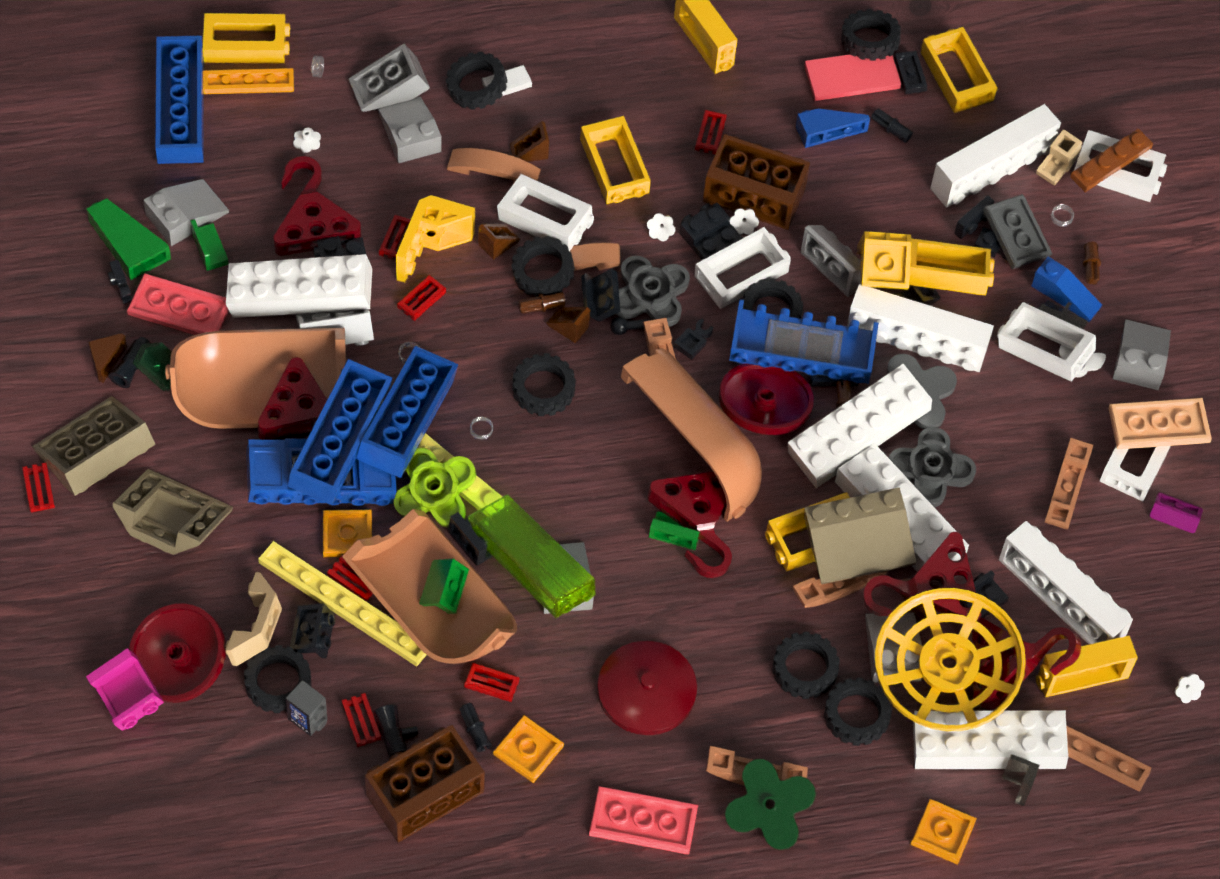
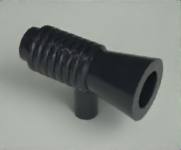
[109,337,154,388]
[373,704,418,758]

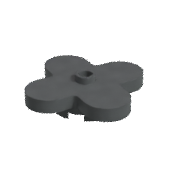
[616,256,690,327]
[887,354,957,429]
[889,427,976,508]

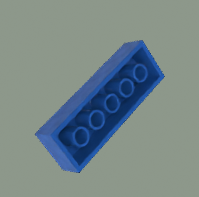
[155,36,204,164]
[356,346,458,478]
[288,359,392,506]

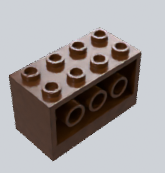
[703,134,810,230]
[365,725,485,843]

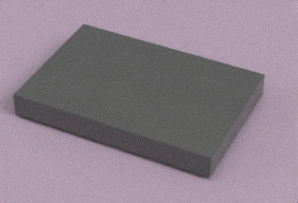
[983,194,1052,270]

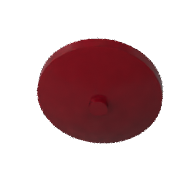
[719,363,814,435]
[129,603,226,703]
[597,641,697,735]

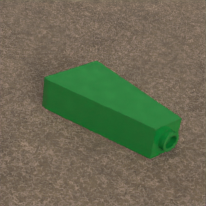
[87,198,171,280]

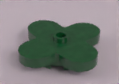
[725,759,816,850]

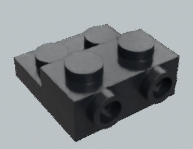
[679,202,743,260]
[313,236,366,258]

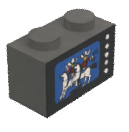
[286,680,327,736]

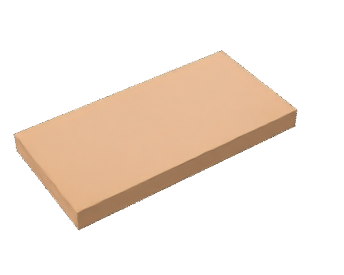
[1109,398,1212,449]

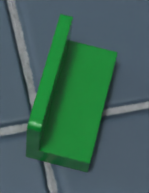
[190,219,229,271]
[649,512,700,550]
[419,559,469,614]

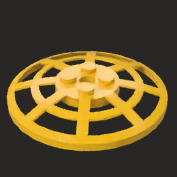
[875,588,1026,731]

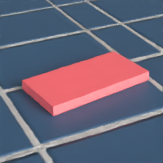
[804,54,901,101]
[127,273,229,335]
[589,786,698,855]

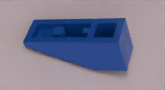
[796,108,870,148]
[1031,257,1102,322]

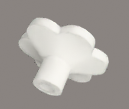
[293,128,321,153]
[730,208,759,235]
[647,213,675,241]
[1175,673,1204,703]

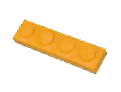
[203,68,294,94]

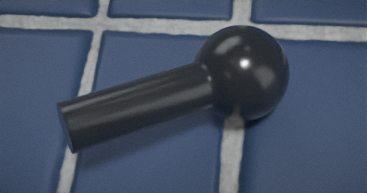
[610,317,654,335]

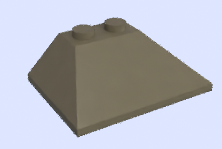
[113,469,233,555]

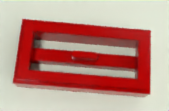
[695,110,727,154]
[379,215,411,259]
[397,275,446,321]
[22,463,55,513]
[327,555,373,602]
[465,663,520,702]
[342,693,381,747]

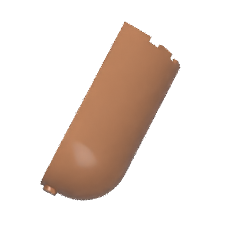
[166,328,346,429]
[621,349,762,522]
[342,509,517,664]

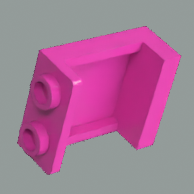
[86,648,164,731]

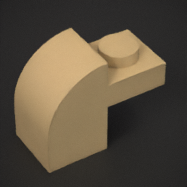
[1036,129,1082,186]

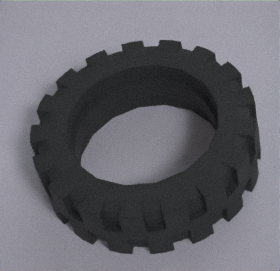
[841,9,901,61]
[446,52,508,110]
[511,236,575,297]
[742,279,803,340]
[512,353,576,416]
[773,632,840,699]
[244,645,311,713]
[824,678,892,746]

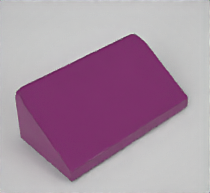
[1150,492,1203,533]

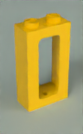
[674,0,737,74]
[203,13,290,64]
[921,27,997,113]
[580,116,651,204]
[909,238,994,296]
[765,492,850,572]
[1036,636,1138,697]

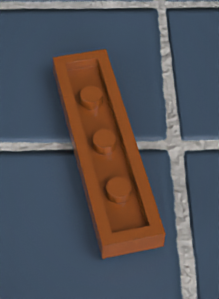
[1070,129,1153,193]

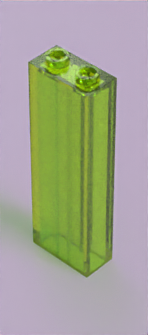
[468,494,596,618]

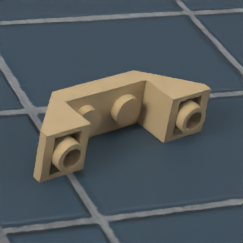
[226,572,282,666]

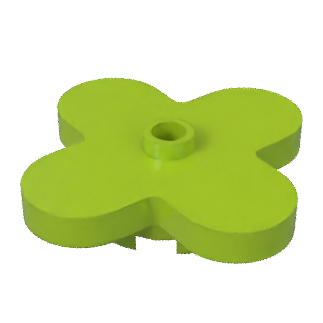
[394,448,476,528]

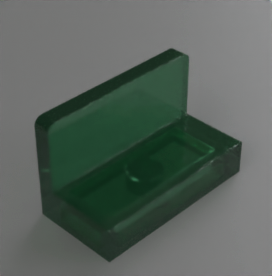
[133,342,172,391]

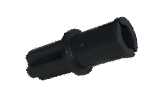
[871,109,913,143]
[460,702,492,752]

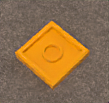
[323,509,372,557]
[493,715,564,783]
[911,799,977,865]

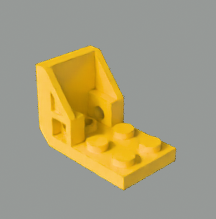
[396,195,475,283]
[857,231,912,290]

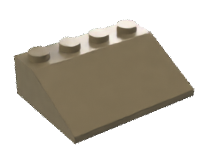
[32,396,155,496]
[804,487,917,585]

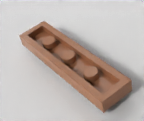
[1066,726,1151,792]

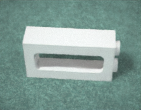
[1075,130,1167,202]
[497,174,594,252]
[694,227,791,309]
[997,302,1096,382]
[1100,446,1171,501]

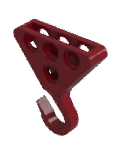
[274,156,361,256]
[258,357,327,440]
[647,472,732,578]
[863,532,981,622]
[972,617,1081,711]

